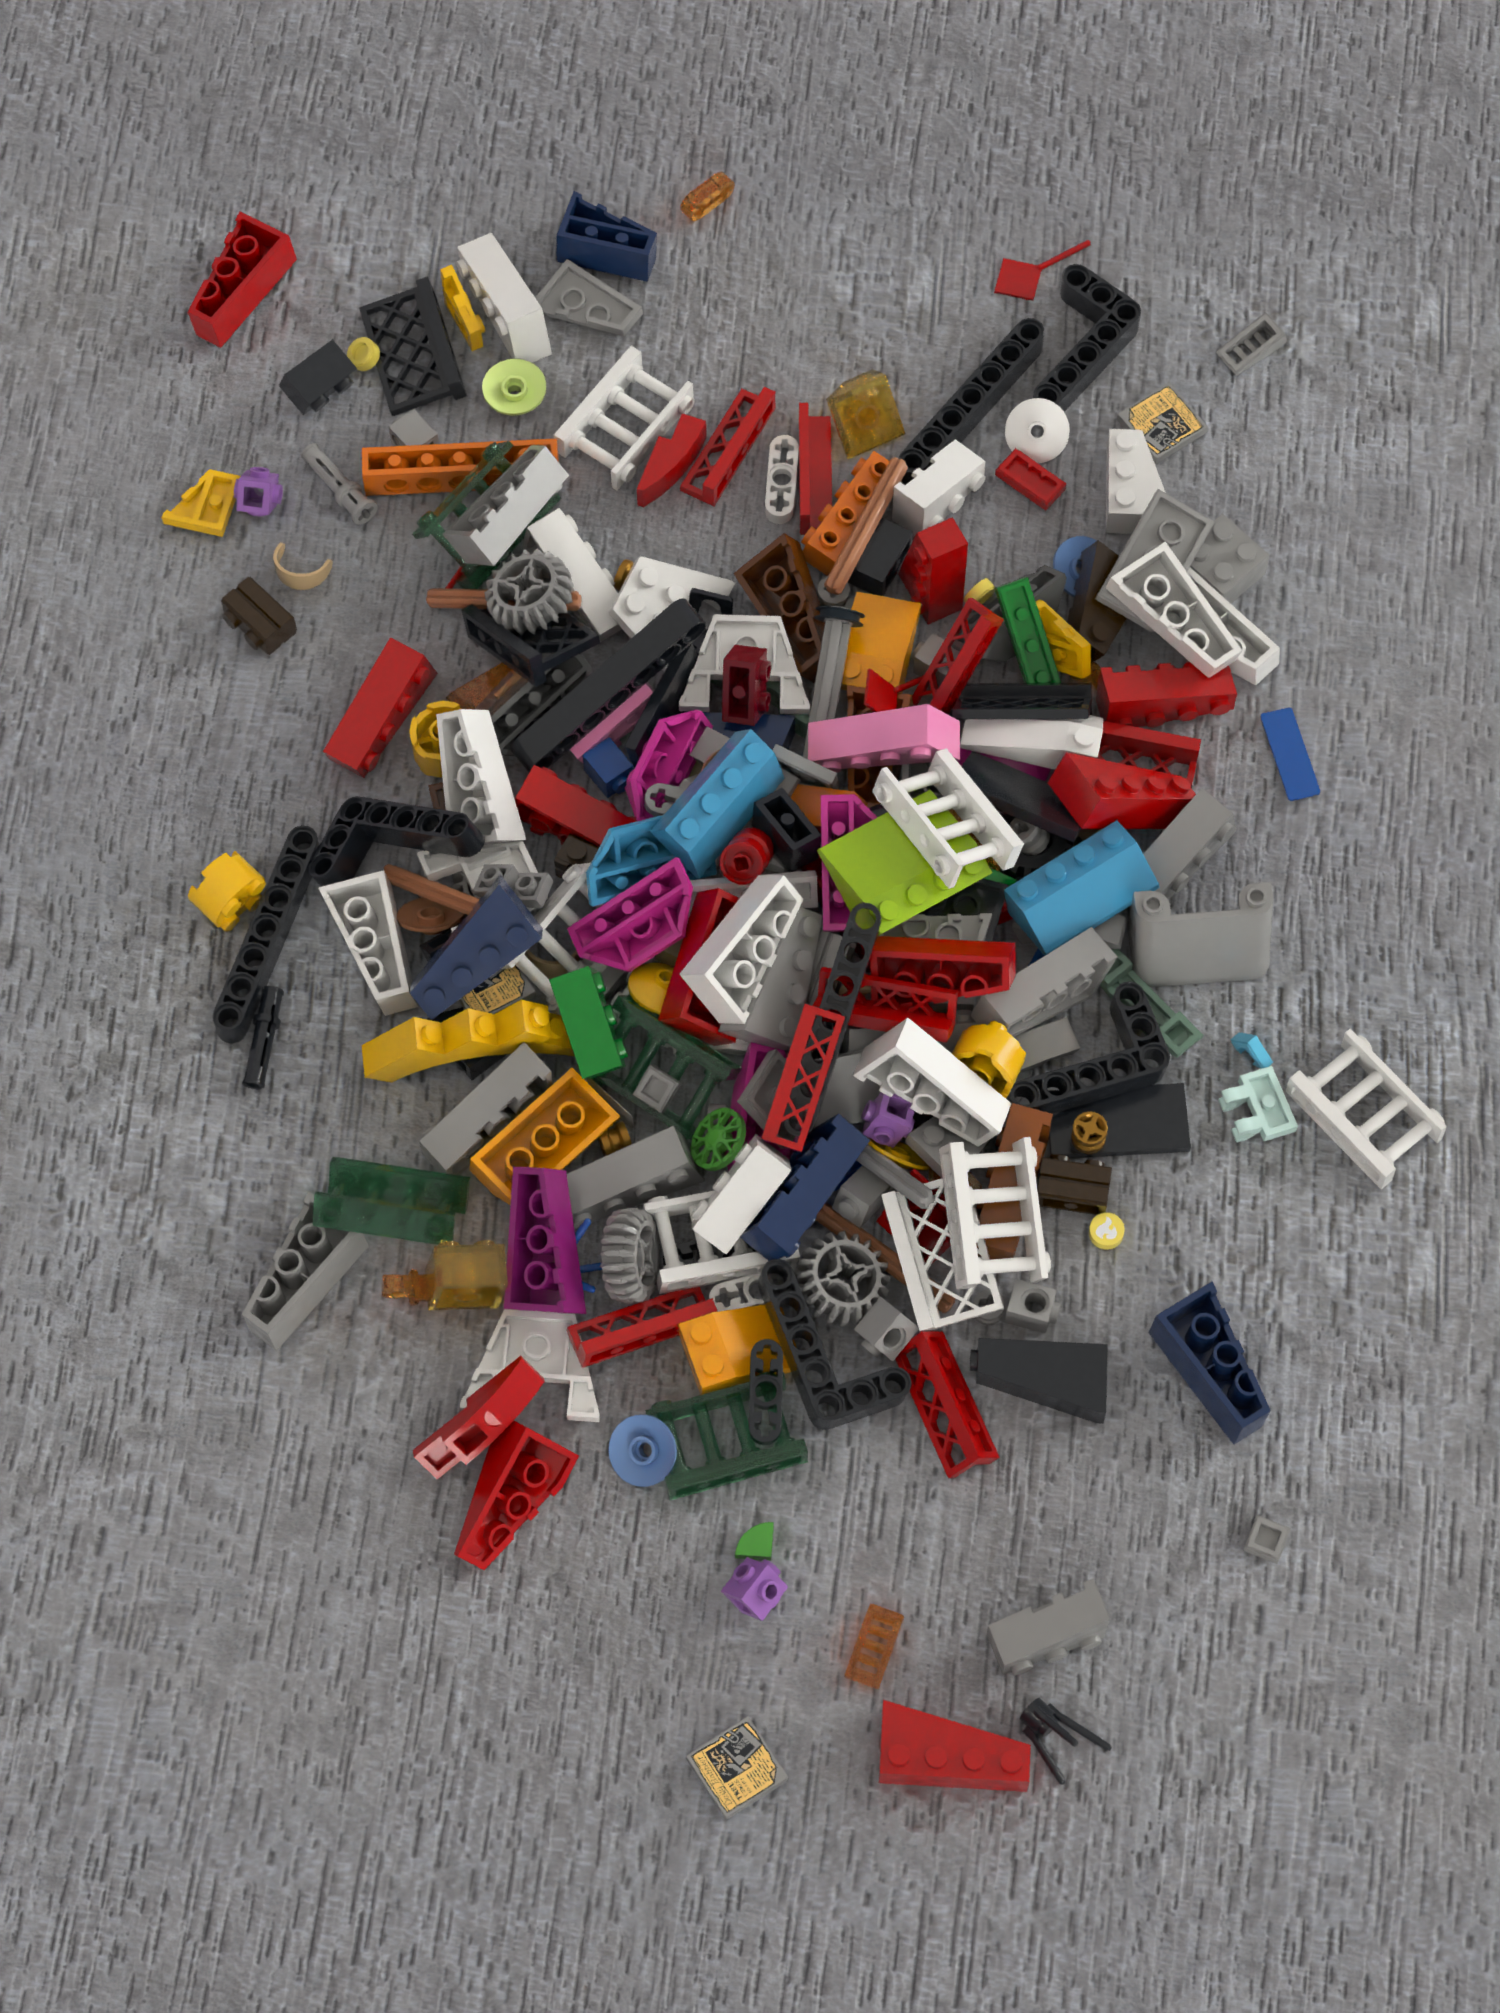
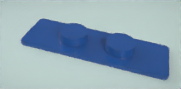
[1260,707,1320,801]

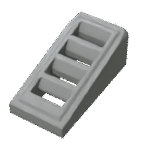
[1216,312,1287,376]

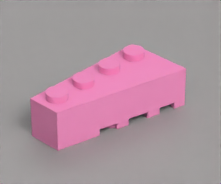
[808,704,960,773]

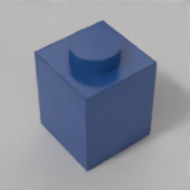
[582,737,634,799]

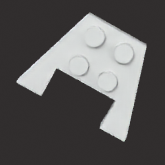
[608,556,735,671]
[679,614,810,714]
[417,841,548,932]
[460,1309,600,1422]

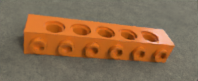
[362,438,559,496]

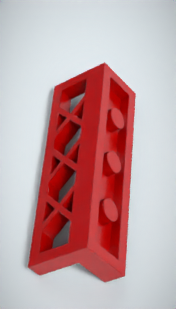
[680,387,776,506]
[799,403,832,535]
[912,598,1004,715]
[1097,721,1202,788]
[812,967,958,1043]
[761,1004,845,1152]
[566,1287,718,1368]
[895,1331,1000,1478]

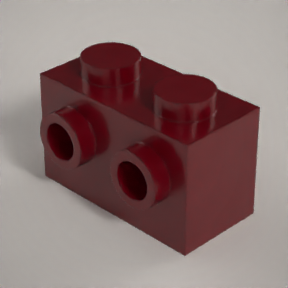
[722,644,771,726]

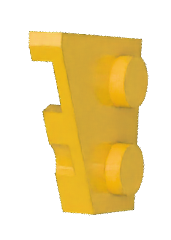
[440,264,485,351]
[161,469,241,537]
[1035,599,1091,679]

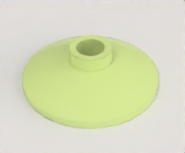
[482,359,546,416]

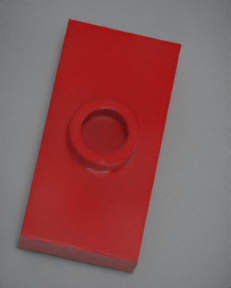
[995,448,1067,511]

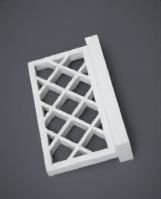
[881,1178,1004,1332]

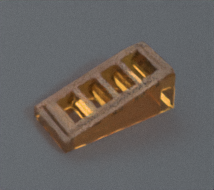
[446,663,512,710]
[844,1604,904,1690]

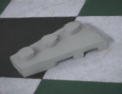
[535,259,643,336]
[877,913,992,941]

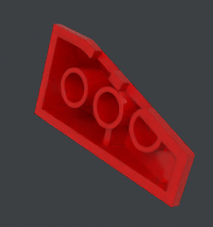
[454,1421,579,1570]

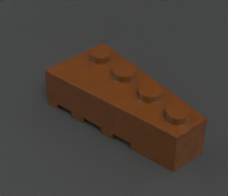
[733,533,825,683]

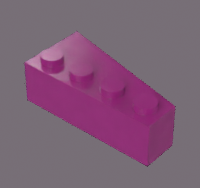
[504,1167,587,1314]

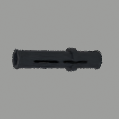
[242,986,284,1090]

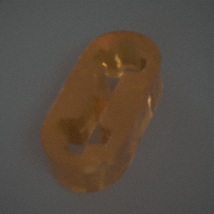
[680,171,735,221]

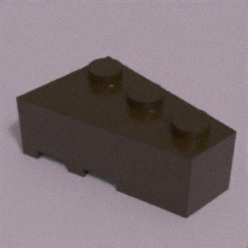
[1067,540,1127,664]

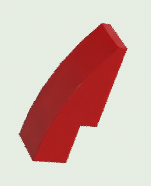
[637,414,707,508]

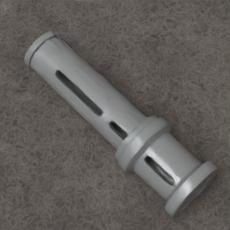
[301,443,378,525]

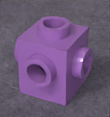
[234,467,283,516]
[861,1092,915,1148]
[721,1557,788,1621]

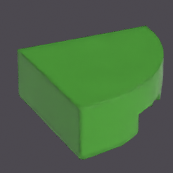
[735,1522,774,1561]

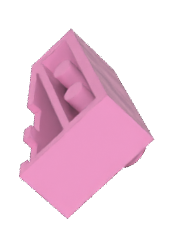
[570,682,654,763]

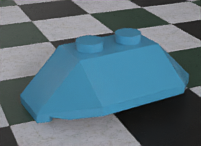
[586,815,717,907]

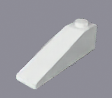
[960,715,1103,770]

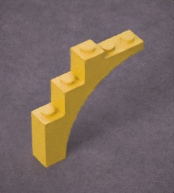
[361,999,575,1083]

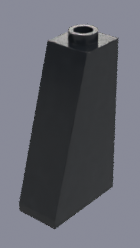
[970,1338,1108,1424]

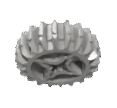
[484,549,574,635]
[600,1208,661,1304]
[796,1230,891,1327]

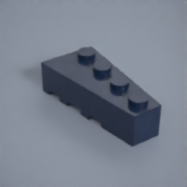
[410,875,543,1020]
[740,1113,870,1261]
[1148,1281,1271,1445]

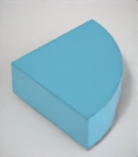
[1230,1032,1273,1069]

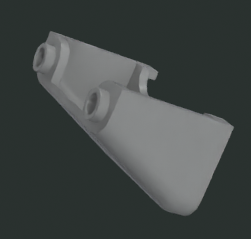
[1127,882,1273,987]

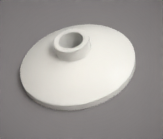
[1005,398,1070,463]

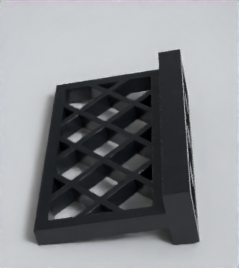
[359,276,467,416]
[461,604,600,687]
[953,683,1092,719]

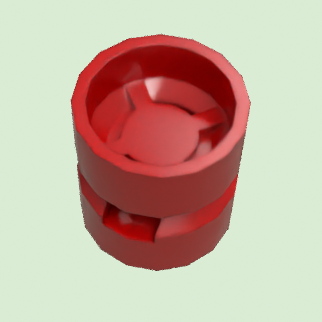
[720,828,774,885]

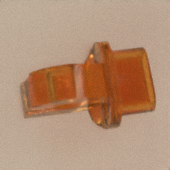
[381,1269,434,1306]

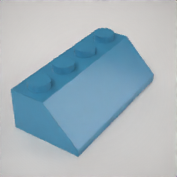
[650,729,785,879]
[1004,820,1159,956]

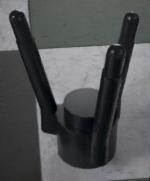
[1020,1698,1112,1785]

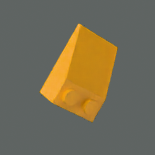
[841,591,922,693]
[679,1304,797,1401]

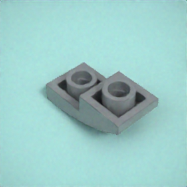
[473,864,554,908]
[1014,1018,1081,1073]

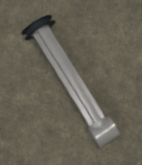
[799,606,865,785]

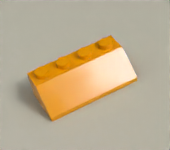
[469,1067,620,1206]

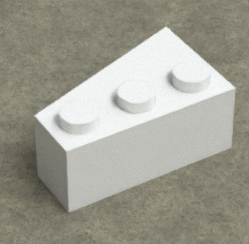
[1106,429,1166,534]
[691,1134,791,1254]

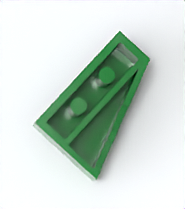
[549,966,629,1080]

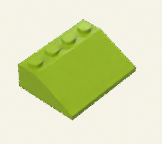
[817,790,992,936]

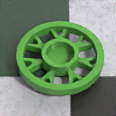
[690,1108,746,1171]

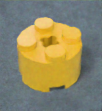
[409,700,461,778]
[188,851,266,932]
[952,1021,1026,1098]

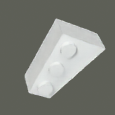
[892,439,986,537]

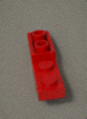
[413,1356,545,1480]

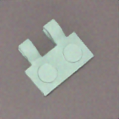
[1218,1066,1298,1142]

